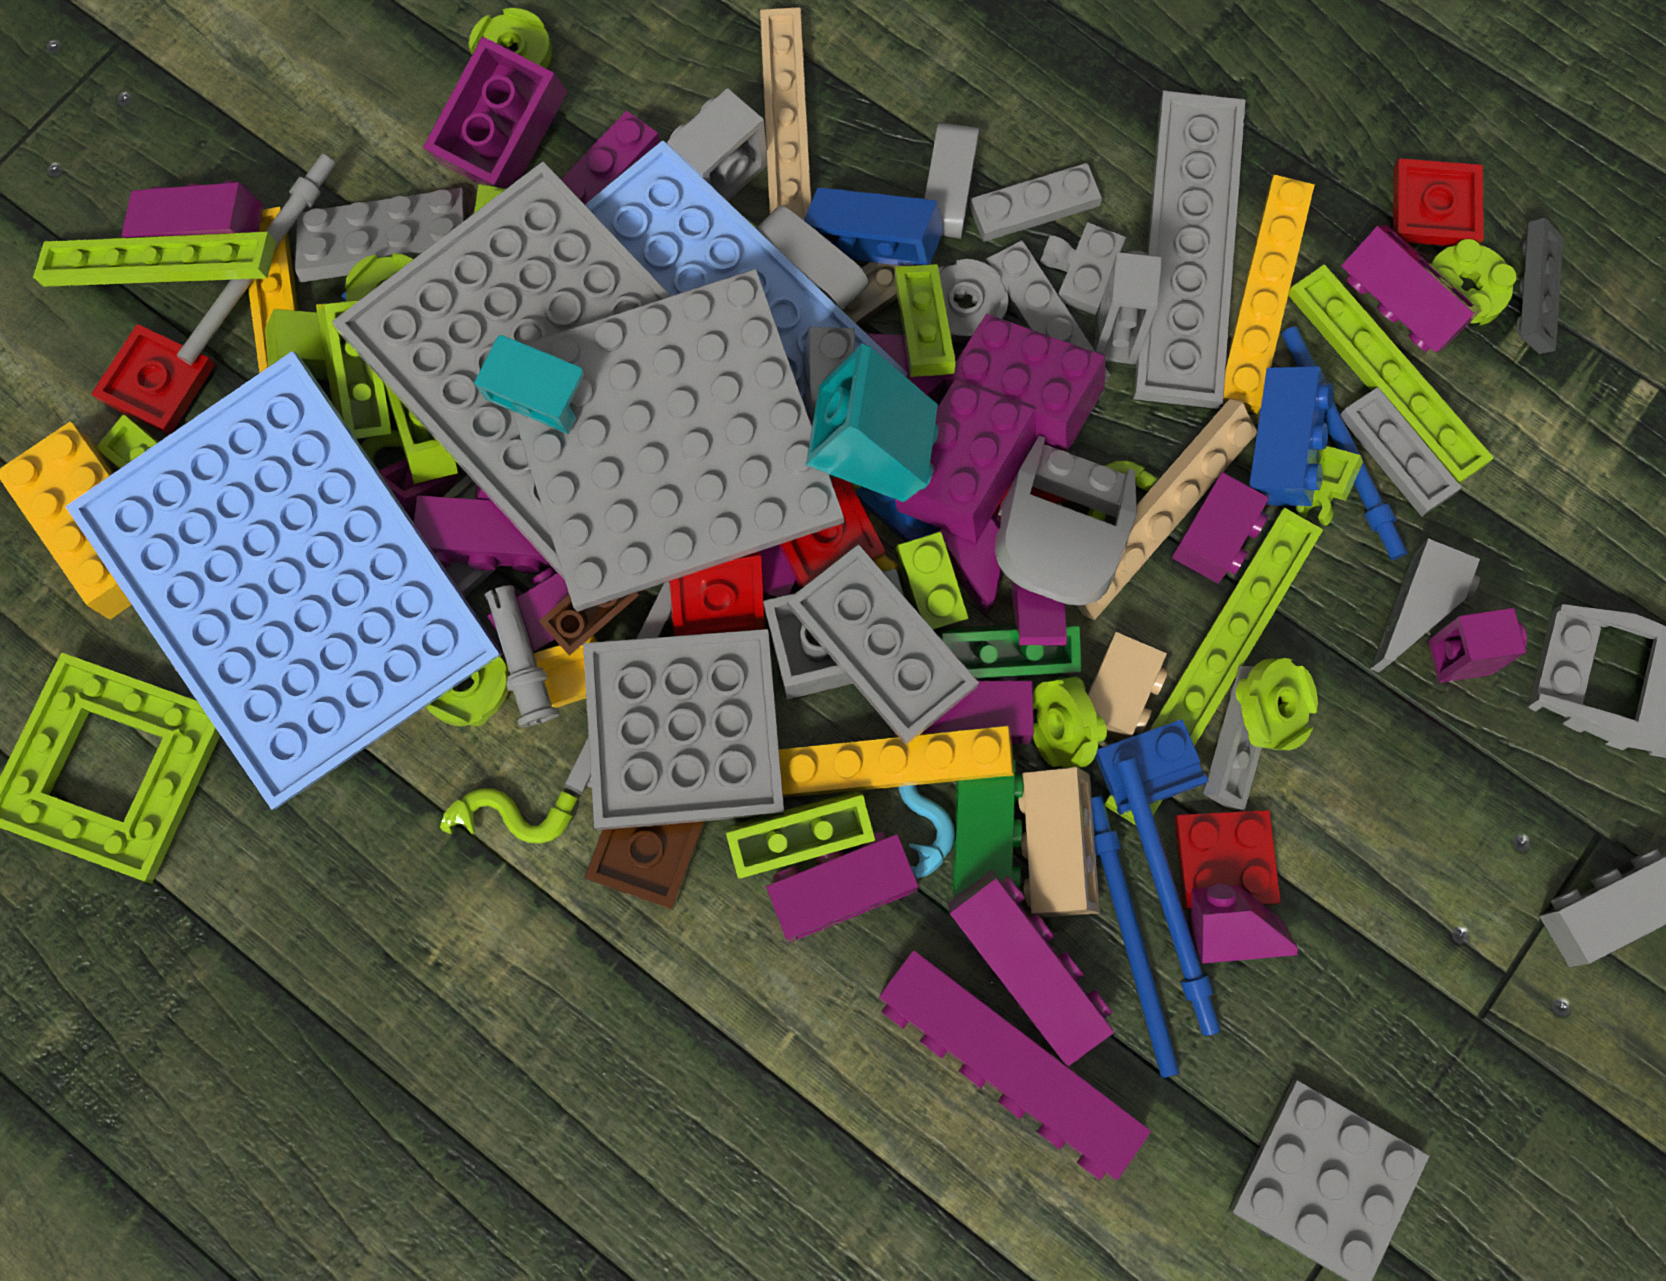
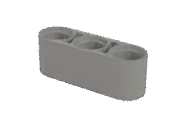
[924,122,979,239]
[756,206,869,311]

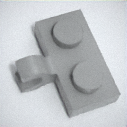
[1040,222,1126,315]

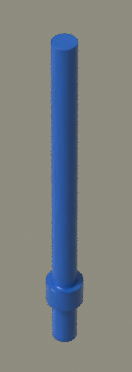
[1281,326,1408,561]
[1116,757,1221,1036]
[1092,796,1180,1078]

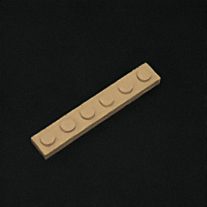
[760,7,811,221]
[1076,399,1257,621]

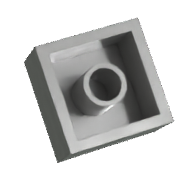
[667,88,768,202]

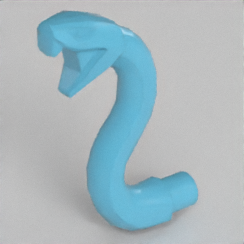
[898,785,955,879]

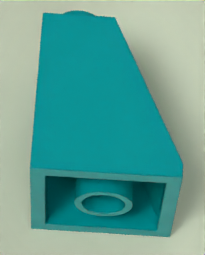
[806,343,939,502]

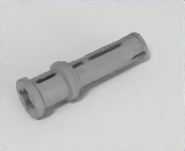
[485,585,560,728]

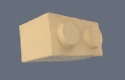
[1088,632,1168,741]

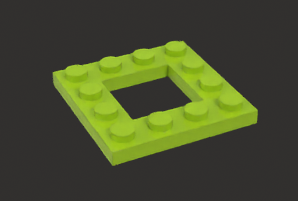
[0,652,220,884]

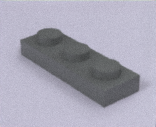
[1517,218,1564,354]

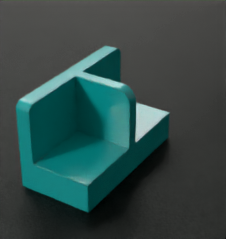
[474,335,584,434]

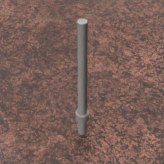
[177,154,336,365]

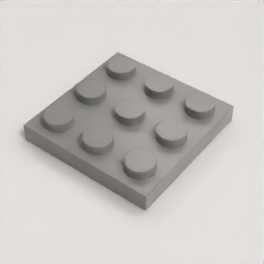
[1229,1080,1429,1281]

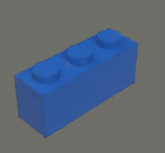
[804,187,944,266]
[1249,366,1333,506]

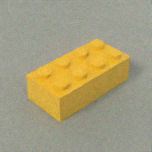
[0,421,132,620]

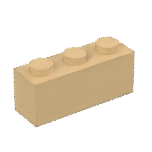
[1018,767,1100,917]

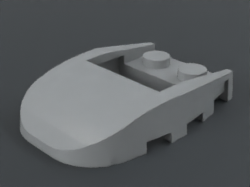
[995,435,1137,605]
[1527,604,1666,758]

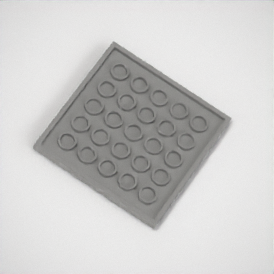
[512,269,844,612]

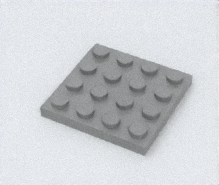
[583,629,784,830]

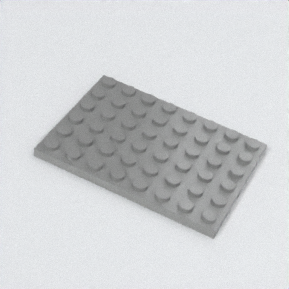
[332,162,671,580]

